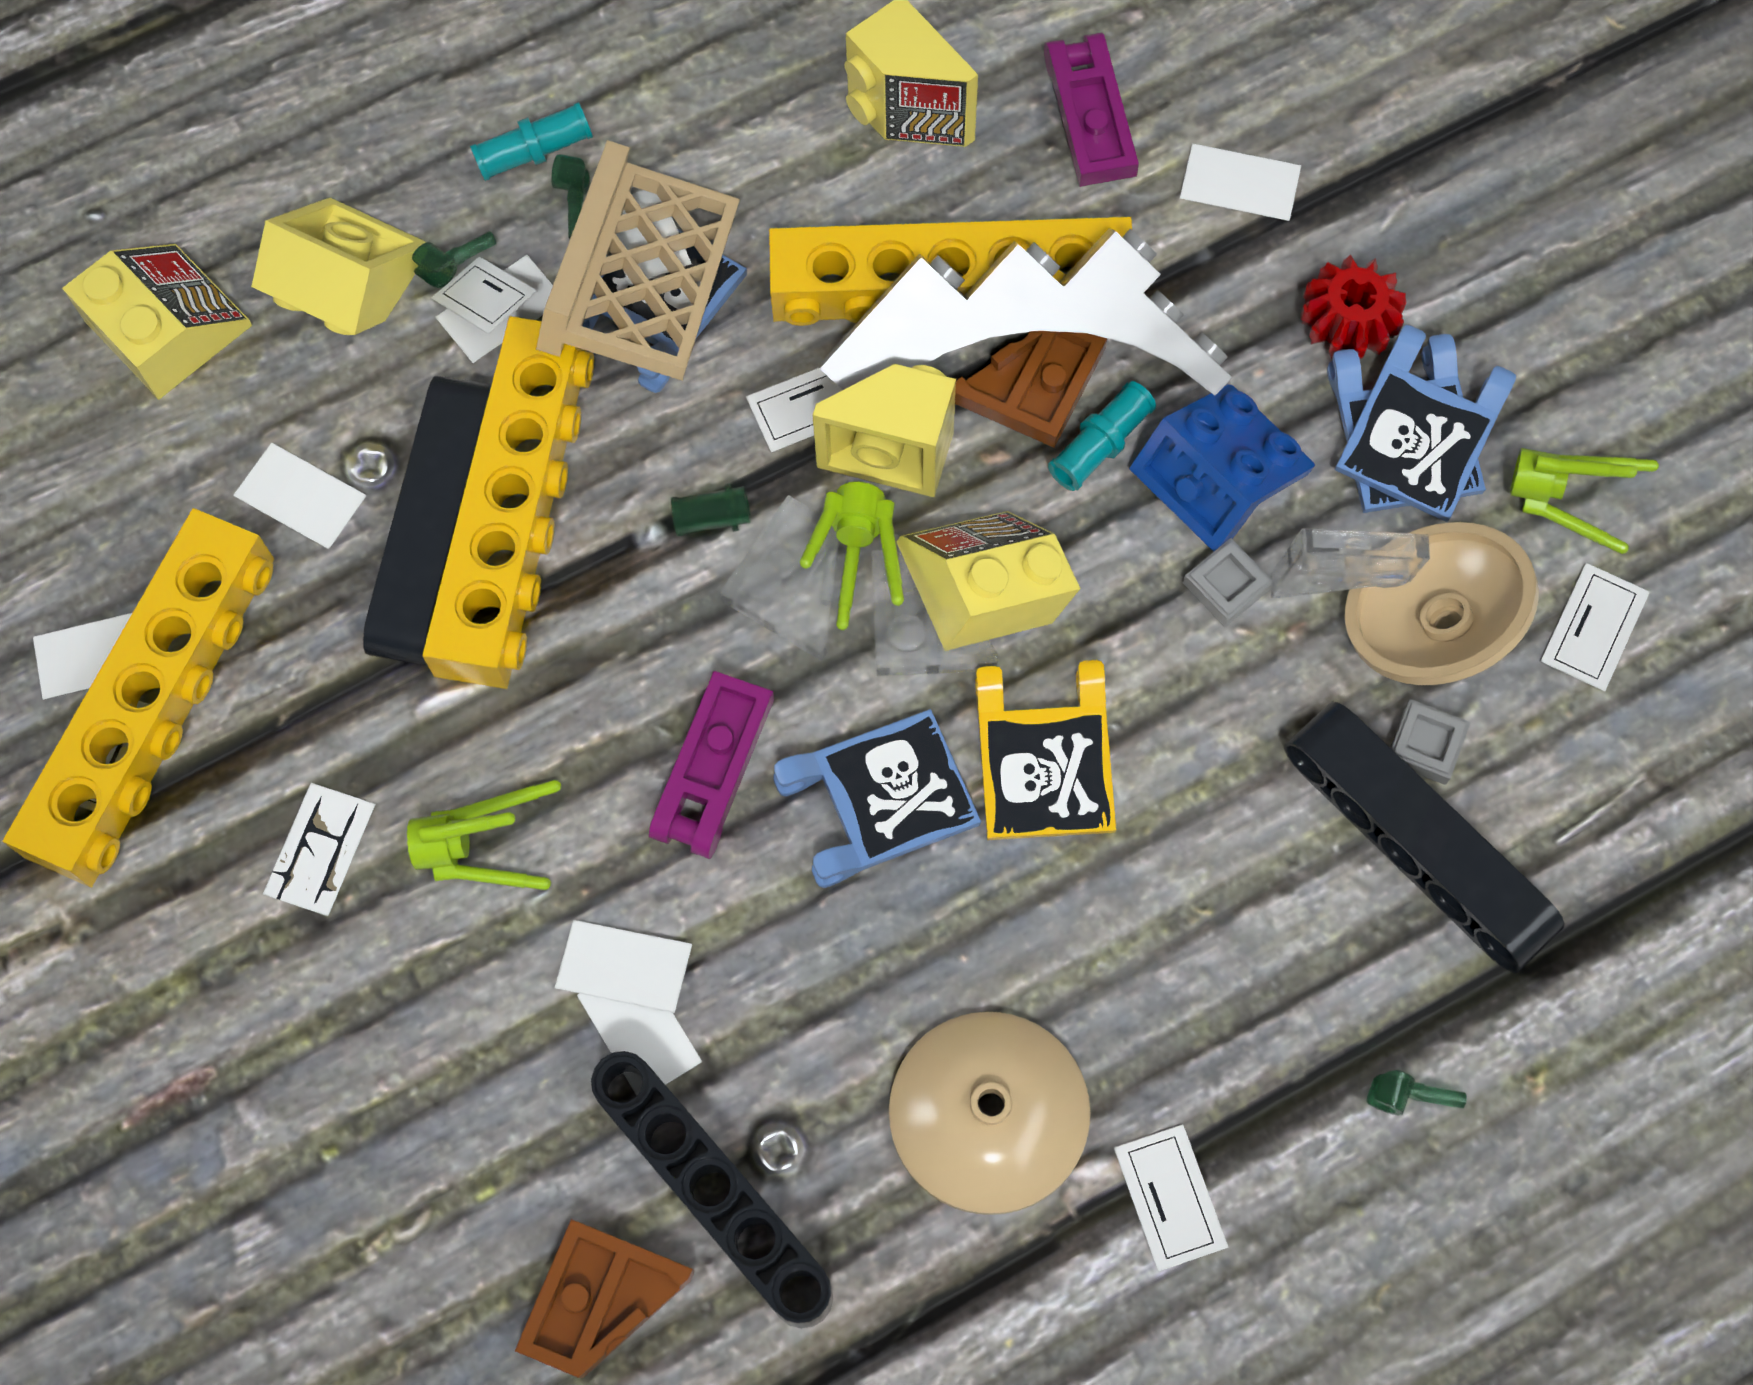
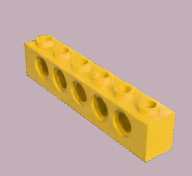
[769,217,1132,326]
[422,316,594,689]
[2,508,274,888]

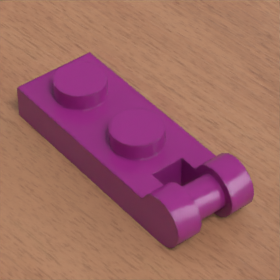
[1044,32,1139,187]
[649,671,774,859]

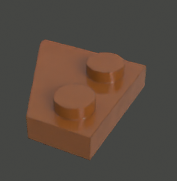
[955,331,1107,448]
[515,1219,695,1379]

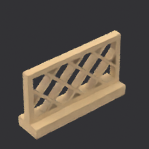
[536,140,740,381]

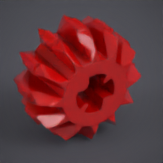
[1301,254,1406,359]

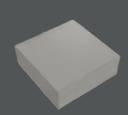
[1183,538,1274,627]
[1390,699,1471,785]

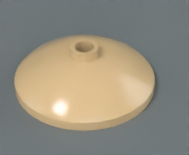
[1345,522,1539,685]
[889,1012,1090,1215]

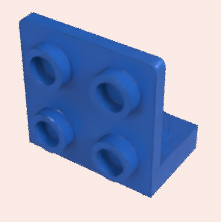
[1129,384,1315,552]

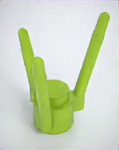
[1510,448,1659,554]
[799,481,904,630]
[407,780,561,890]

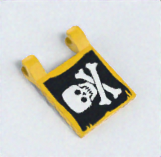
[975,660,1116,840]

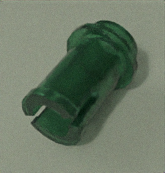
[671,483,751,537]

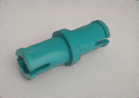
[470,102,593,181]
[1048,381,1156,491]

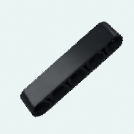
[363,376,492,666]
[1284,701,1565,973]
[591,1051,833,1329]

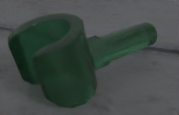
[551,154,590,239]
[412,231,496,288]
[1366,1070,1467,1116]

